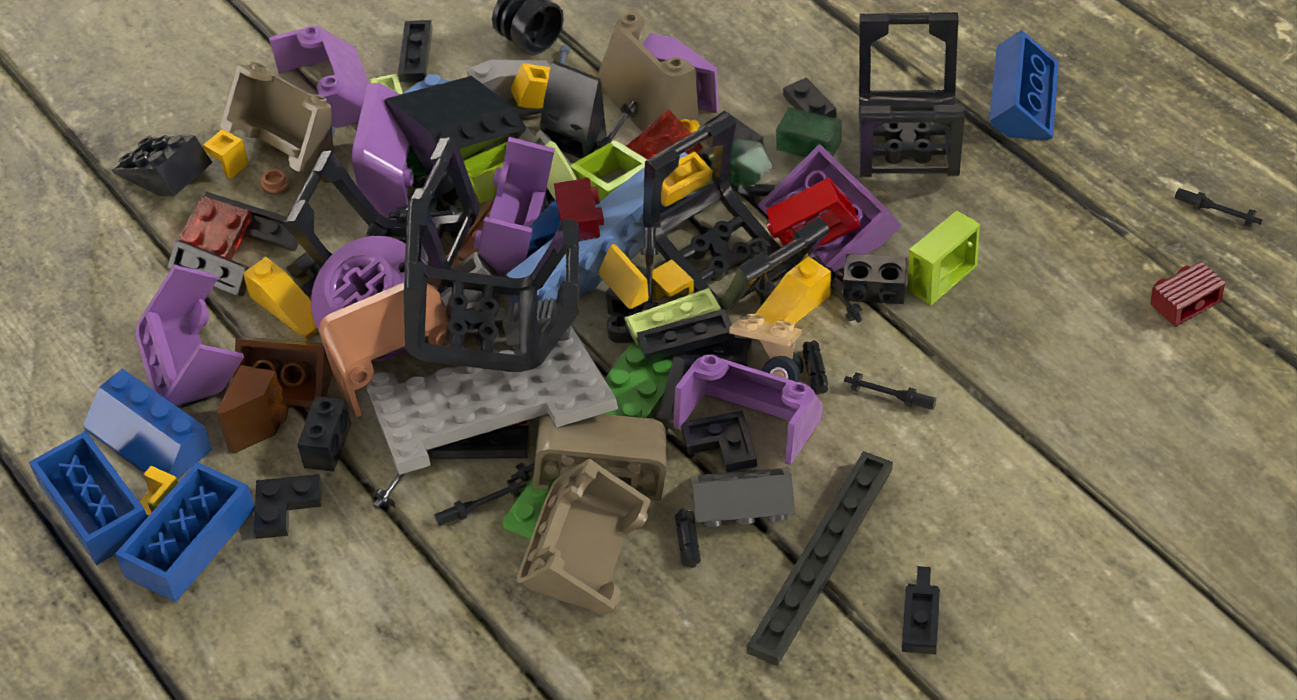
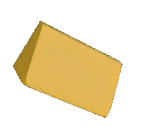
[661,151,713,207]
[599,244,649,309]

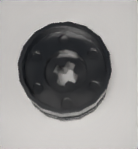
[492,0,564,55]

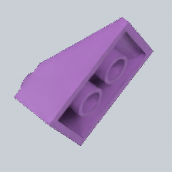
[643,33,719,113]

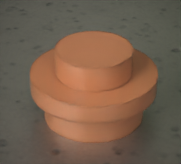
[261,168,290,194]

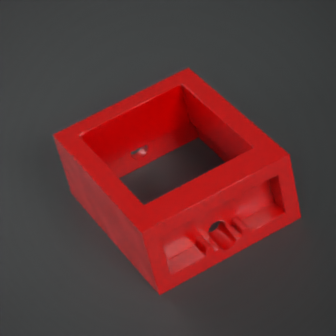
[766,177,861,250]

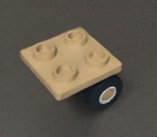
[729,314,804,382]

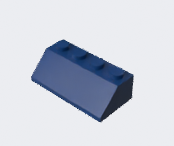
[989,30,1059,140]
[83,368,212,479]

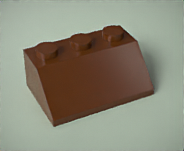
[233,337,333,407]

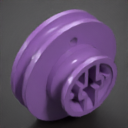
[311,236,437,362]

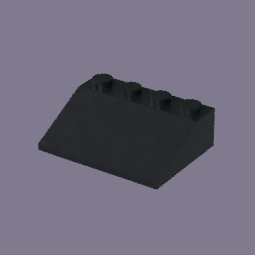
[384,76,527,172]

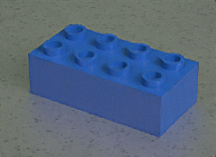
[29,431,148,565]
[115,462,255,602]

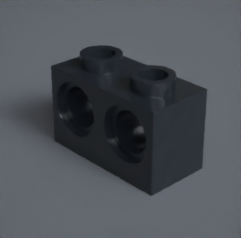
[843,254,907,304]
[297,396,351,472]

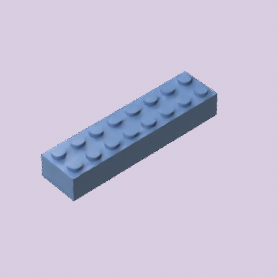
[506,152,700,305]

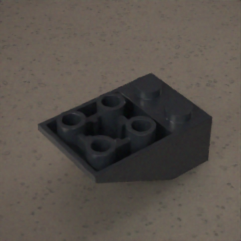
[540,60,607,159]
[112,134,213,196]

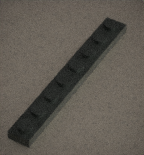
[747,451,893,666]

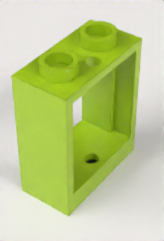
[570,140,647,201]
[463,141,508,204]
[908,210,980,306]

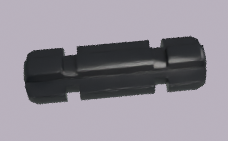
[802,340,828,394]
[675,508,701,568]

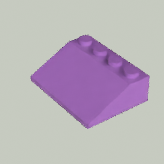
[758,144,902,272]

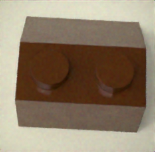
[216,365,288,453]

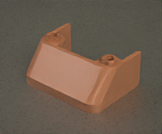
[319,282,463,418]

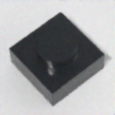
[286,252,315,277]

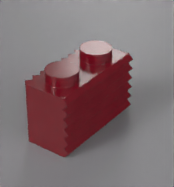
[554,178,604,242]
[1150,261,1225,327]

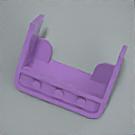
[269,26,369,128]
[352,83,413,219]
[474,137,555,277]
[136,265,244,406]
[673,355,823,465]

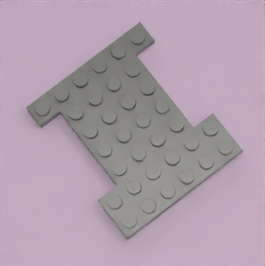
[365,327,618,475]

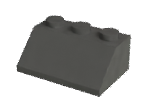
[692,467,795,527]

